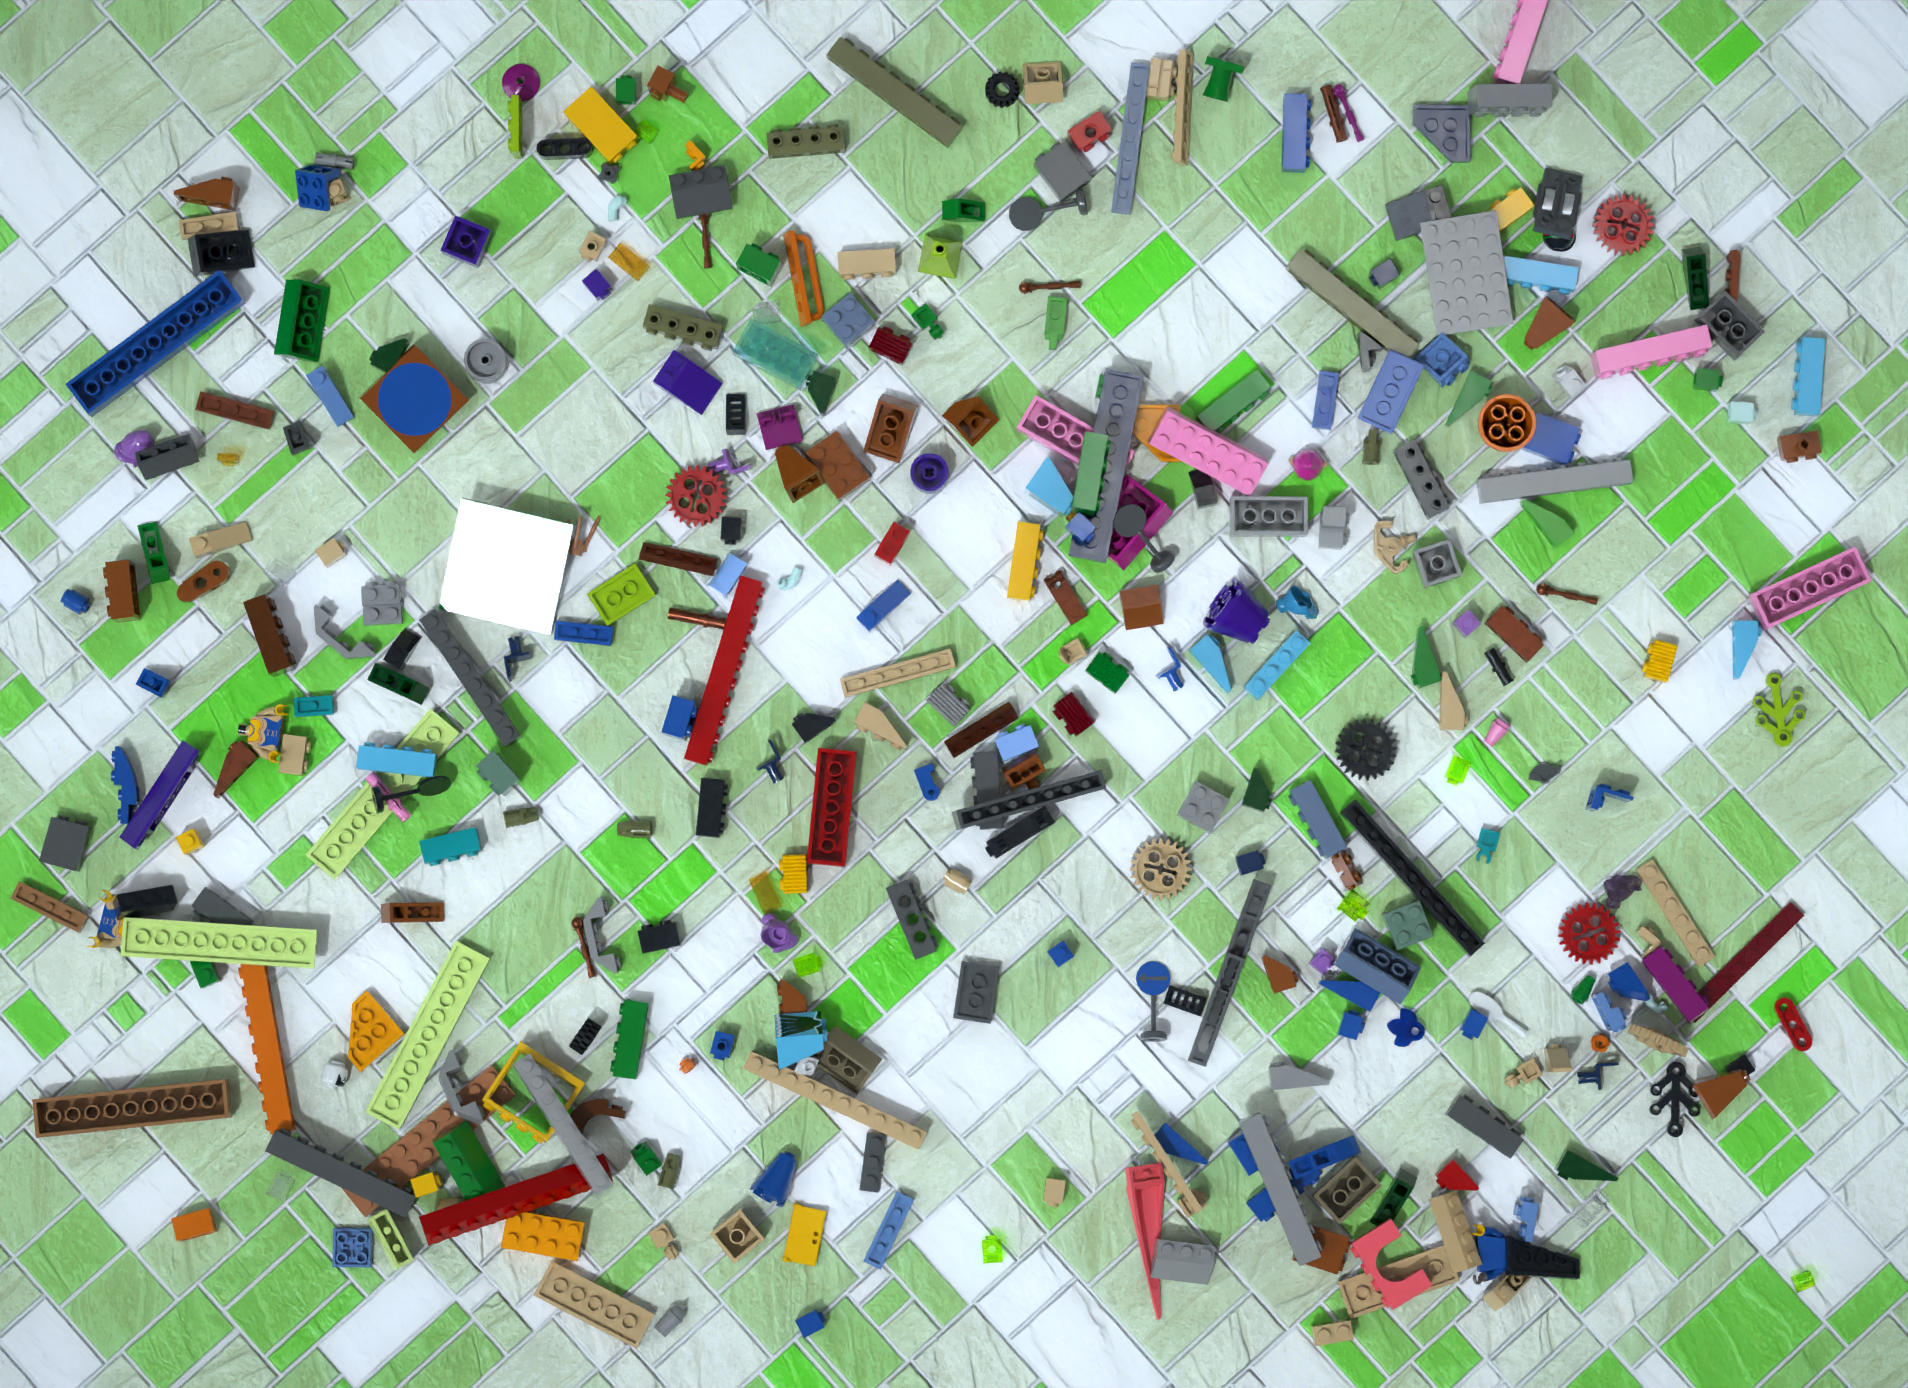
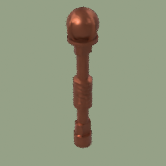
[698,213,712,269]
[1019,280,1081,294]
[1536,583,1598,605]
[571,917,596,978]

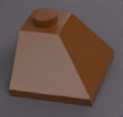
[942,396,999,447]

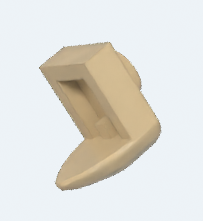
[1058,638,1089,665]
[1635,926,1662,958]

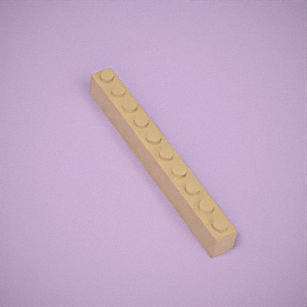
[743,1051,927,1150]

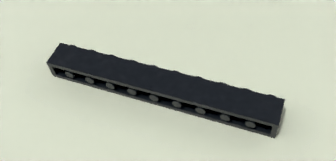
[1339,799,1485,957]

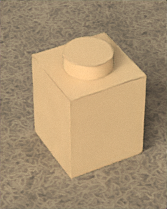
[315,538,347,568]
[1043,1178,1066,1207]

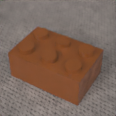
[806,431,870,502]
[103,560,141,623]

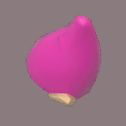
[1288,449,1329,481]

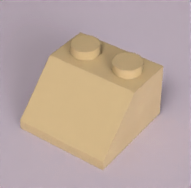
[1023,62,1063,104]

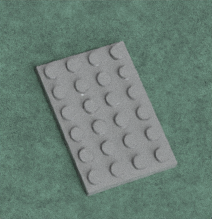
[1420,210,1513,336]

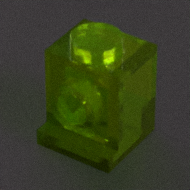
[1336,889,1370,922]
[982,1235,1003,1264]

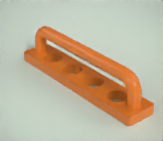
[783,230,824,327]

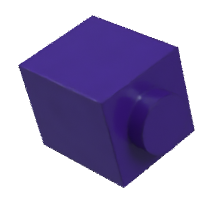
[582,269,612,301]

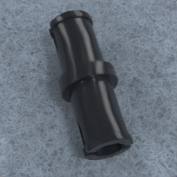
[1484,648,1514,686]

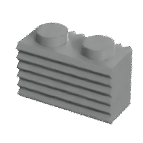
[927,683,970,727]

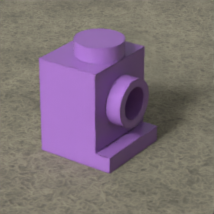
[1309,949,1335,976]

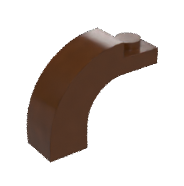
[570,1099,627,1136]

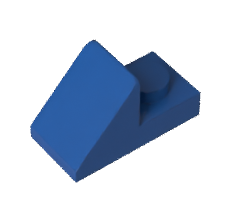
[136,667,171,698]

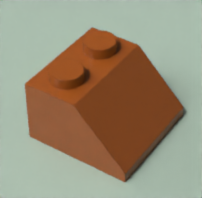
[1119,584,1164,631]

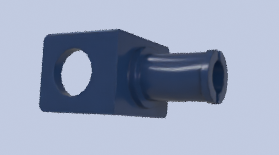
[504,636,532,682]
[756,738,784,784]
[1577,1062,1619,1090]

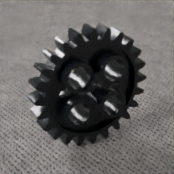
[1334,718,1397,781]

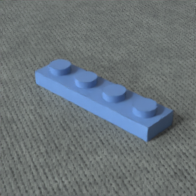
[863,1191,914,1270]

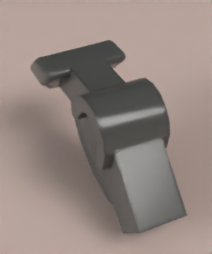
[1529,764,1561,784]

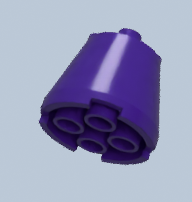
[1203,578,1270,644]

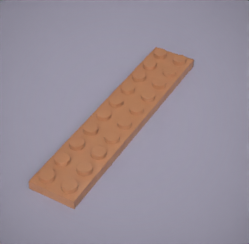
[342,1065,516,1217]

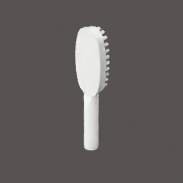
[1469,992,1528,1038]

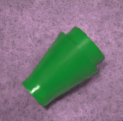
[1570,975,1596,1005]

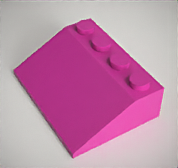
[1107,474,1173,571]

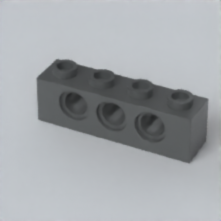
[886,880,938,960]

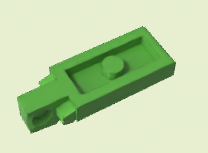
[1044,296,1067,351]

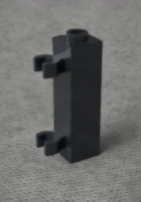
[985,806,1055,859]

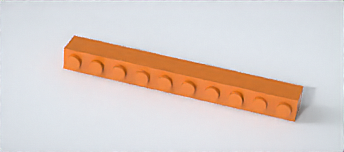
[238,964,296,1134]

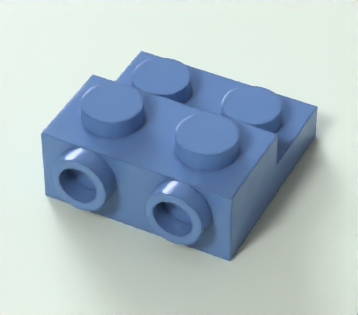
[1415,333,1470,388]
[1591,992,1627,1033]
[1513,1196,1538,1242]

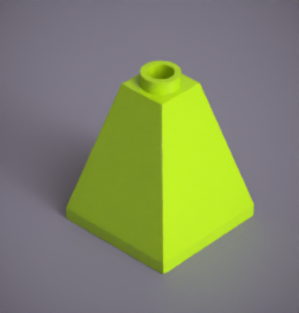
[918,235,962,279]

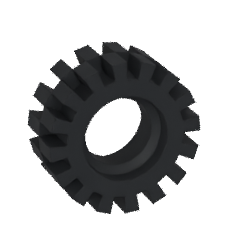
[985,71,1019,108]
[569,1018,602,1055]

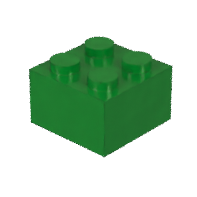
[736,243,782,287]

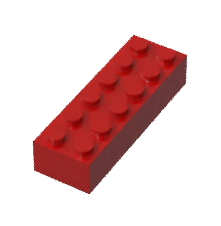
[807,748,857,867]

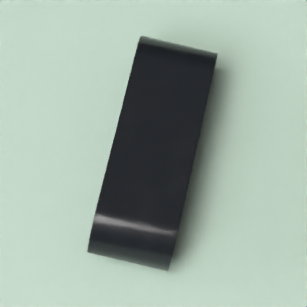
[536,138,593,160]

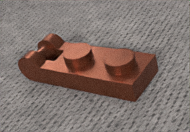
[1724,250,1740,302]
[1043,570,1087,625]

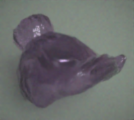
[1603,874,1643,909]

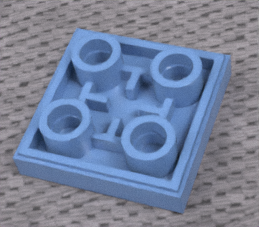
[332,1228,373,1268]

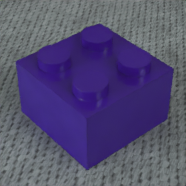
[440,215,493,268]

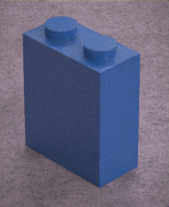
[1522,412,1581,465]

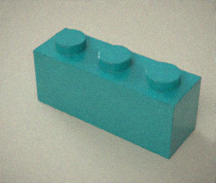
[419,827,482,867]

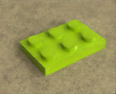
[508,95,522,159]
[587,563,656,626]

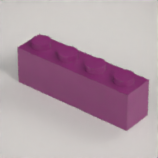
[1642,947,1709,1024]

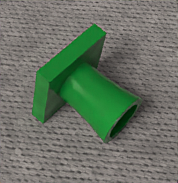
[1202,56,1244,102]

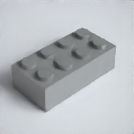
[1467,84,1552,118]
[1230,496,1308,537]

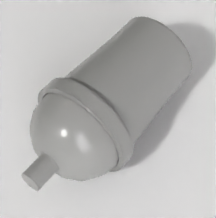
[655,1304,686,1337]

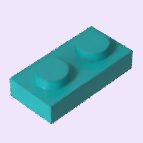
[294,695,334,717]

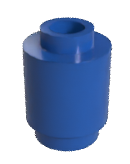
[60,589,91,615]

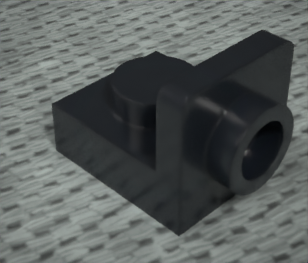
[1725,1054,1755,1075]

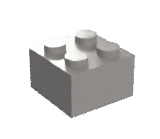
[1411,539,1462,589]
[1176,781,1230,834]

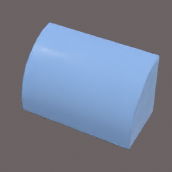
[708,553,748,597]

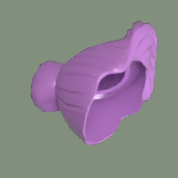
[114,430,154,468]
[760,913,798,953]

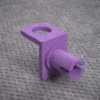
[708,449,753,475]

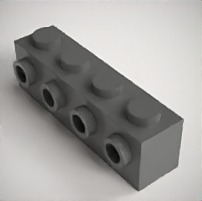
[1393,440,1451,520]

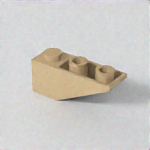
[854,702,907,751]
[1482,1274,1532,1311]

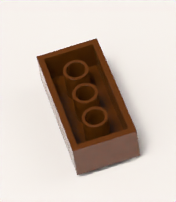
[243,594,297,677]

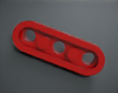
[1774,998,1812,1051]

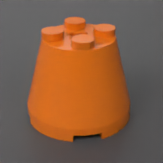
[1478,394,1536,452]

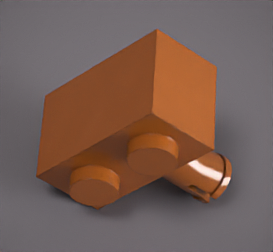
[647,65,689,104]
[1777,430,1822,464]
[1001,750,1046,790]

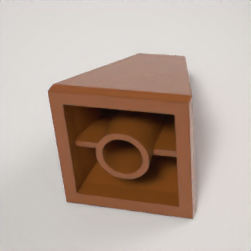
[1524,296,1576,350]
[775,445,825,503]
[1692,1069,1751,1120]

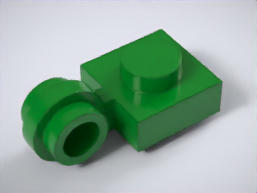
[911,303,944,340]

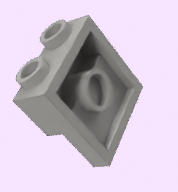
[361,581,403,626]

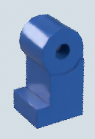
[914,764,940,801]

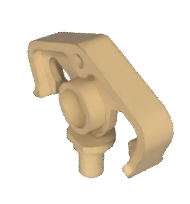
[1373,521,1416,574]

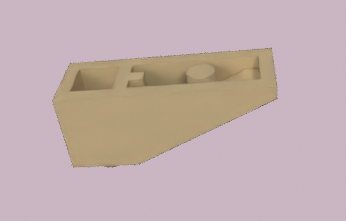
[189,522,253,559]
[1439,672,1468,731]
[1544,1044,1572,1072]

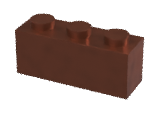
[1484,605,1544,663]

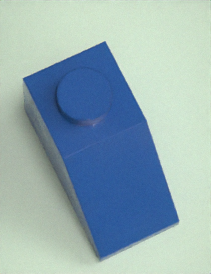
[1608,962,1650,1001]

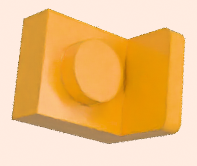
[685,140,707,171]

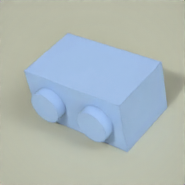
[995,724,1039,762]

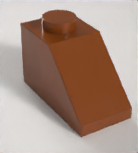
[1261,956,1298,994]

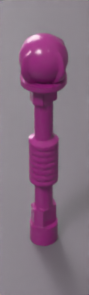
[1333,84,1365,142]

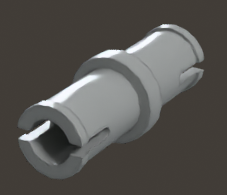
[314,152,354,170]

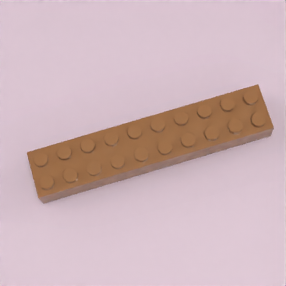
[32,1079,232,1138]

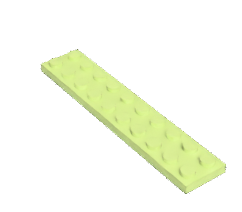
[306,708,460,880]
[120,917,318,969]
[365,941,490,1130]

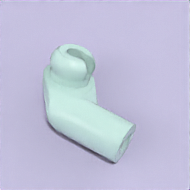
[777,567,802,591]
[1644,994,1668,1014]

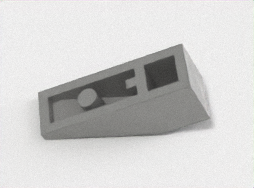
[1268,1062,1330,1090]

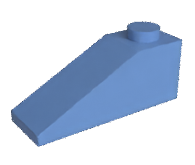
[306,366,354,427]

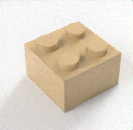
[710,1209,765,1264]

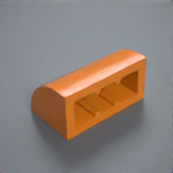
[171,1208,217,1242]

